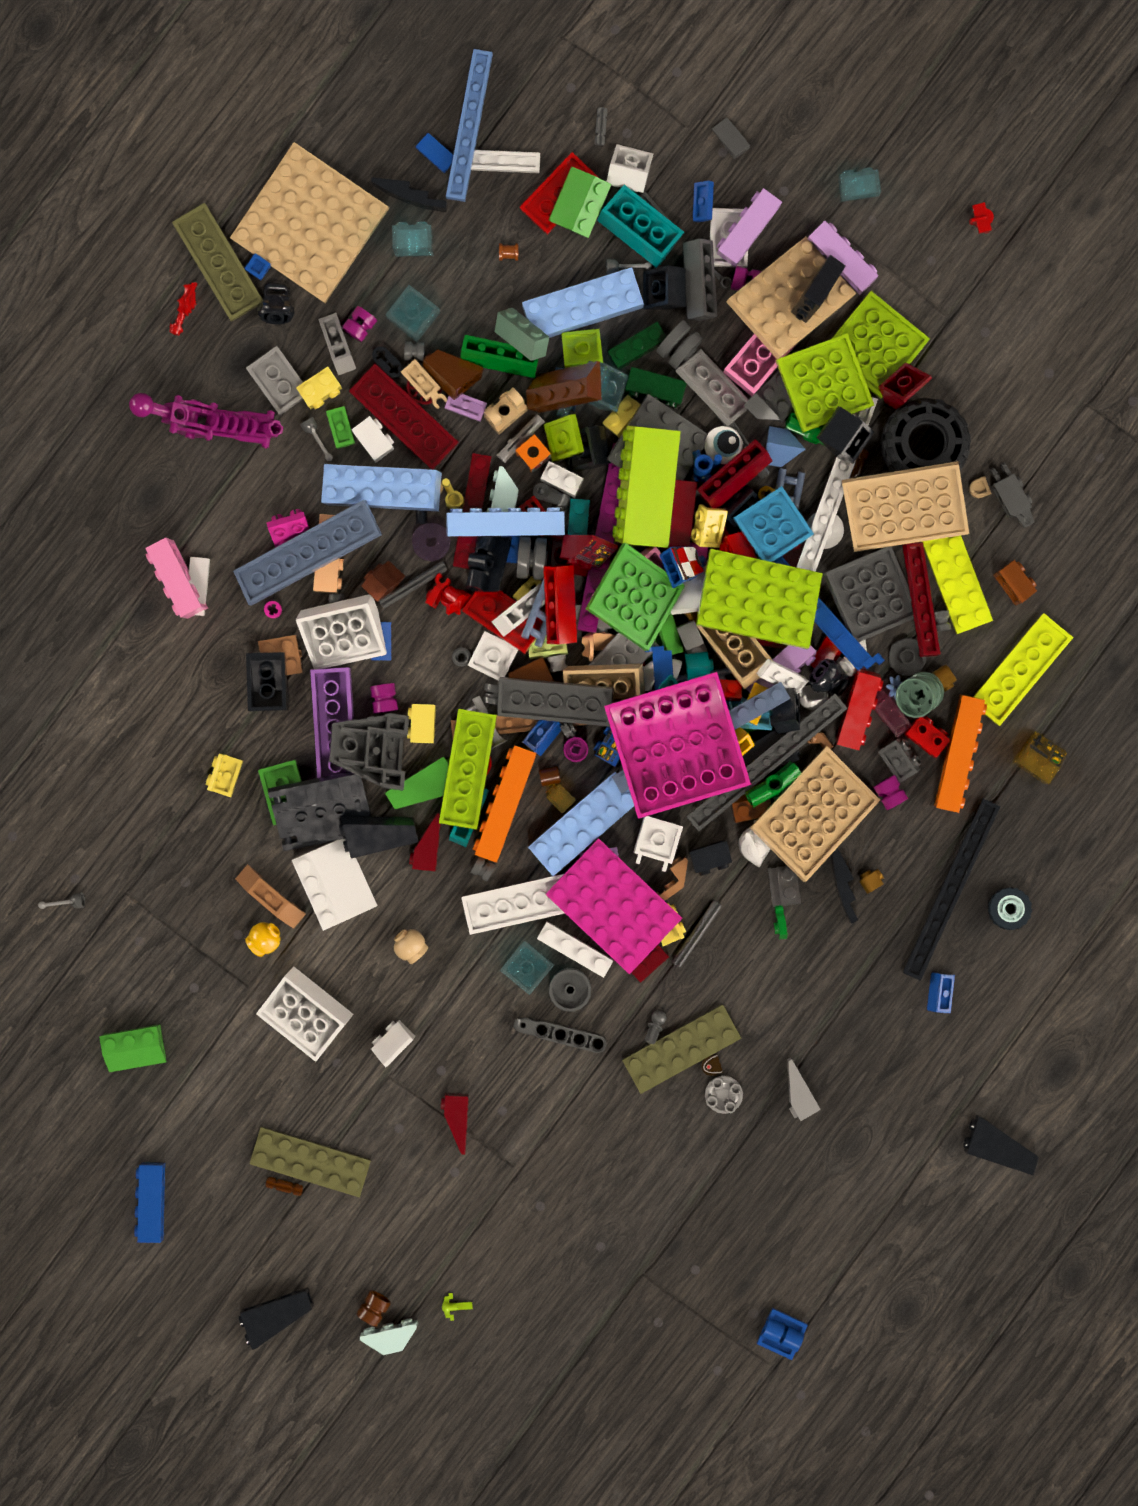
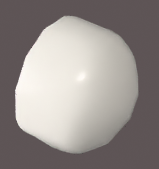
[799,685,828,711]

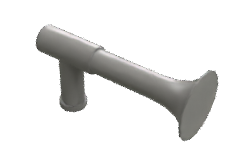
[466,696,508,749]

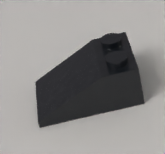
[246,652,289,712]

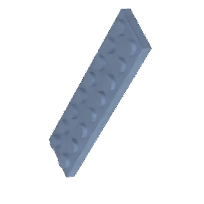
[233,500,382,606]

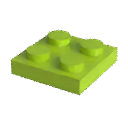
[561,329,603,368]
[544,414,584,462]

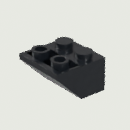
[816,406,875,464]

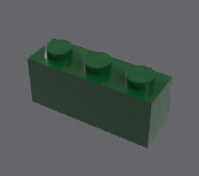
[608,322,666,371]
[625,367,687,408]

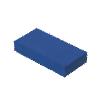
[416,133,453,173]

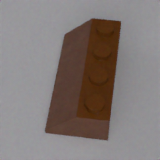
[526,361,602,413]

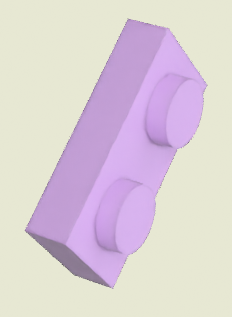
[444,394,487,422]

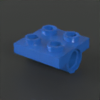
[756,1307,808,1360]

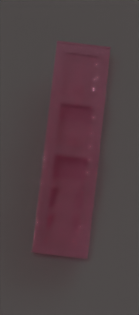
[849,667,912,738]

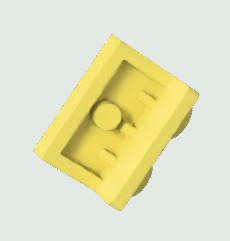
[296,367,342,409]
[602,395,640,438]
[206,753,243,797]

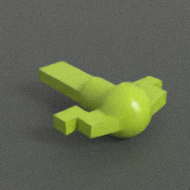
[442,1293,473,1321]

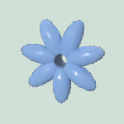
[886,675,902,700]

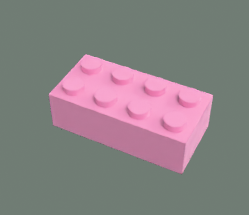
[723,334,798,396]
[146,538,208,619]

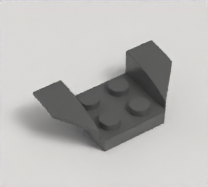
[744,351,797,423]

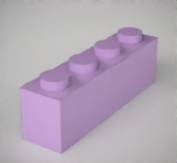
[717,188,782,267]
[808,221,879,295]
[745,645,816,694]

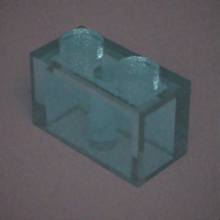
[838,167,881,202]

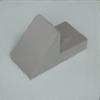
[676,620,709,655]

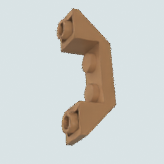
[656,856,688,901]
[235,864,306,929]

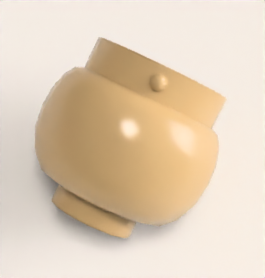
[394,929,428,964]

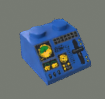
[594,726,620,767]

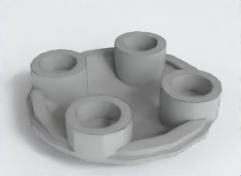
[705,1076,743,1114]

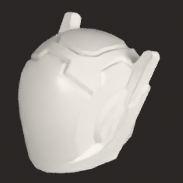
[738,820,770,867]

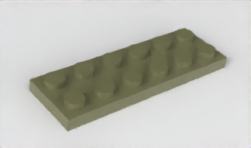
[172,203,263,322]
[622,1004,742,1094]
[250,1126,371,1198]

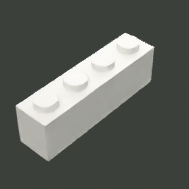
[537,921,613,978]

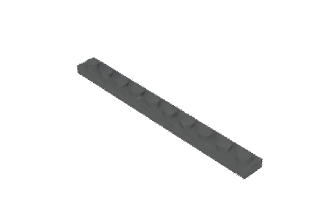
[686,694,848,832]

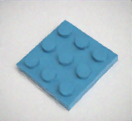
[733,486,814,562]

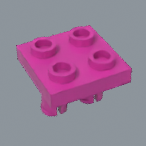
[267,509,310,547]

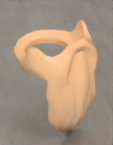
[582,632,616,661]

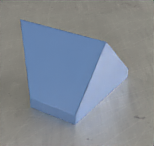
[765,426,805,467]

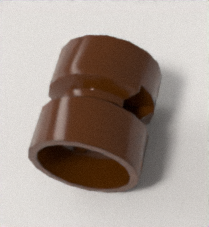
[356,1290,391,1327]

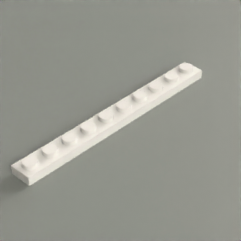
[796,397,878,572]

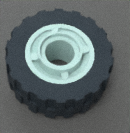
[988,888,1032,930]

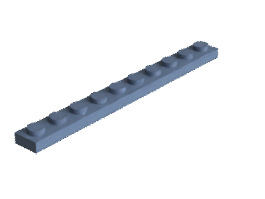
[612,682,791,793]

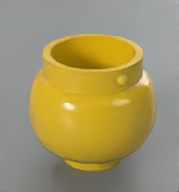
[245,922,280,957]

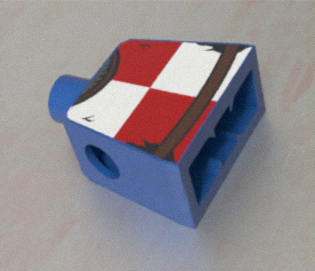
[660,547,707,588]

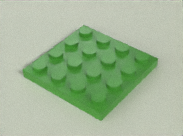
[586,543,685,651]

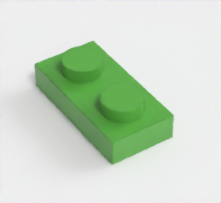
[326,406,355,449]

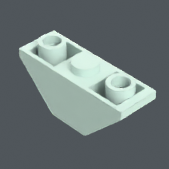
[487,466,519,512]
[360,1318,418,1355]

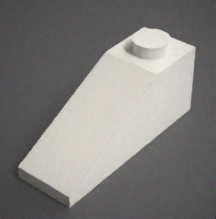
[492,584,545,637]

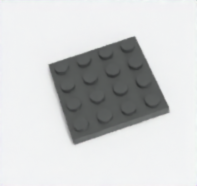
[606,394,708,480]
[823,546,914,642]

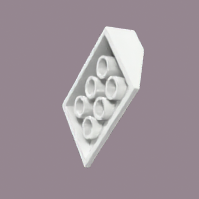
[296,594,387,670]
[292,838,377,931]
[256,966,354,1062]

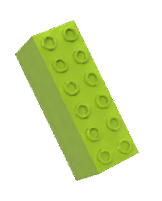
[613,426,681,548]

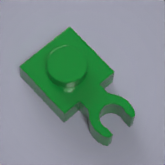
[773,905,788,940]

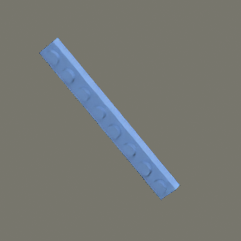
[446,49,493,202]

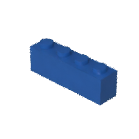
[134,1162,165,1243]

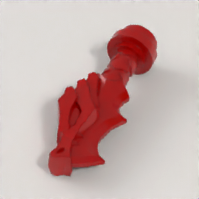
[169,282,198,336]

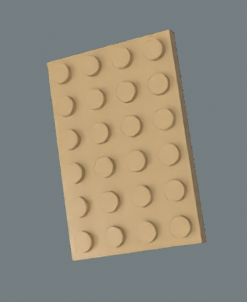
[726,236,856,360]
[842,461,969,552]
[750,746,880,882]

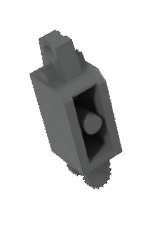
[989,462,1035,528]

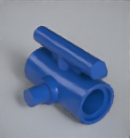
[692,450,722,484]

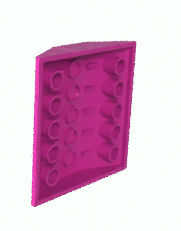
[604,672,751,819]

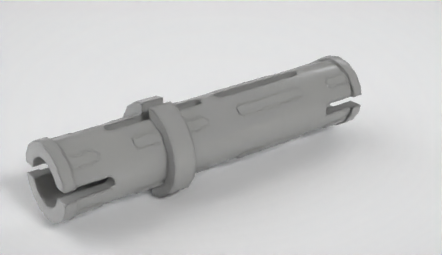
[497,414,545,463]

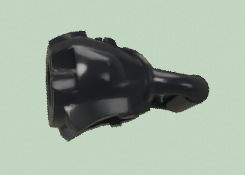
[257,283,295,325]
[809,659,850,696]

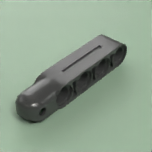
[513,1017,606,1053]

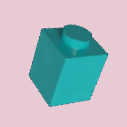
[685,652,714,680]

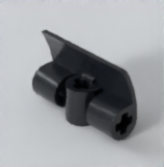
[466,536,512,592]

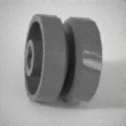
[656,320,704,370]
[517,536,548,580]
[549,967,591,1012]

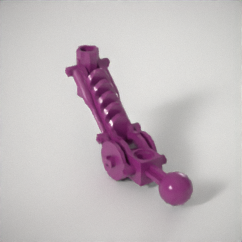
[129,393,283,449]

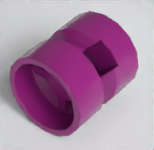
[731,265,762,291]
[342,306,378,343]
[370,683,398,714]
[563,737,588,762]
[874,775,908,810]

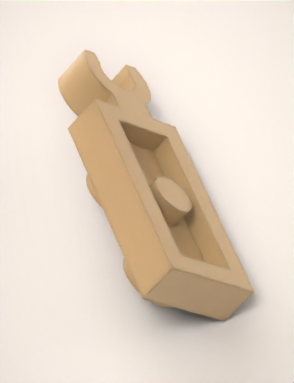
[401,359,447,409]

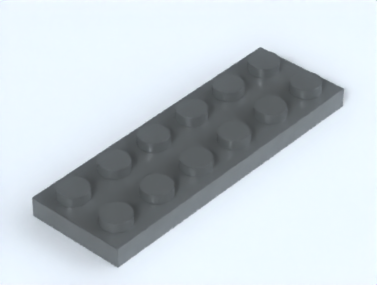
[498,677,614,727]

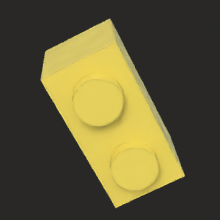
[407,704,436,744]

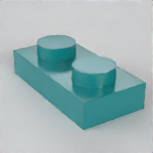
[568,499,590,535]

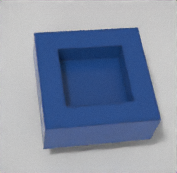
[245,253,271,281]

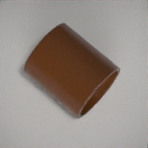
[539,766,561,787]

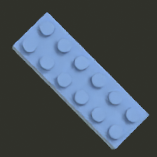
[522,267,644,338]
[321,464,442,511]
[446,508,565,536]
[528,772,634,876]

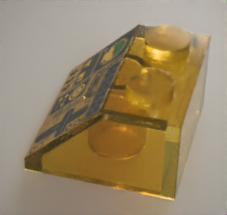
[1013,731,1067,784]

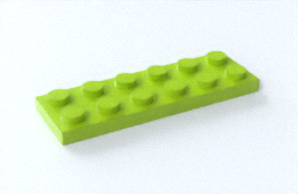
[439,709,497,830]

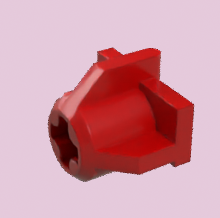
[969,202,994,234]
[441,586,471,615]

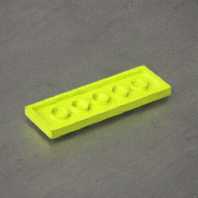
[921,535,993,634]
[973,613,1073,726]

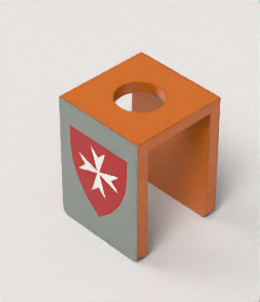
[515,434,551,474]

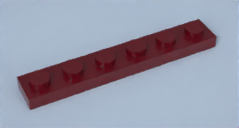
[453,453,492,570]
[903,543,941,657]

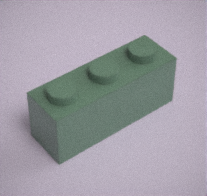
[494,308,549,361]

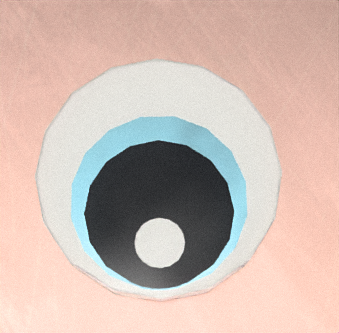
[704,426,743,464]

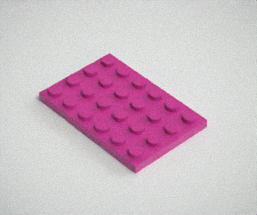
[545,838,682,974]

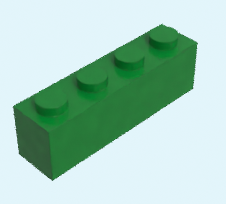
[460,335,539,378]

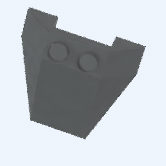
[329,713,409,791]

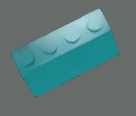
[597,185,684,268]

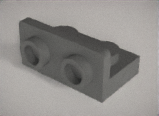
[878,736,922,783]

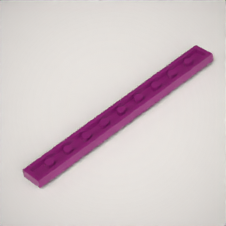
[577,443,621,633]

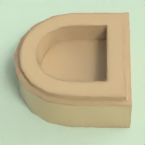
[969,476,991,498]

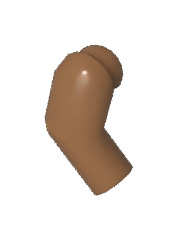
[807,732,833,749]

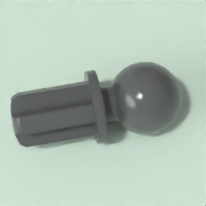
[645,1010,667,1044]

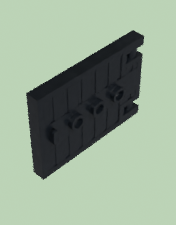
[268,771,372,851]

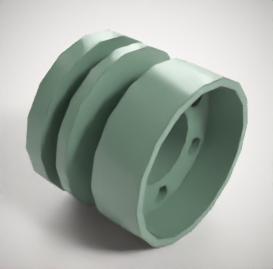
[895,671,944,718]

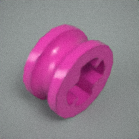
[264,601,282,619]

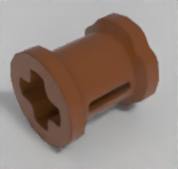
[499,243,519,261]

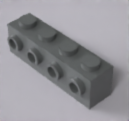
[683,239,717,321]

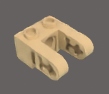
[484,388,528,435]

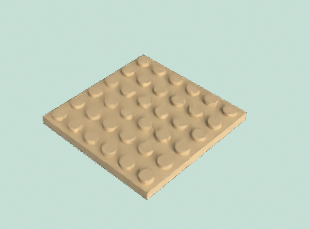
[230,142,389,303]

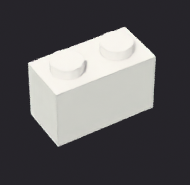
[352,416,394,463]
[540,461,583,498]

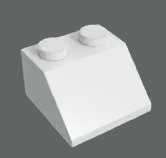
[606,144,653,193]
[371,1020,415,1067]

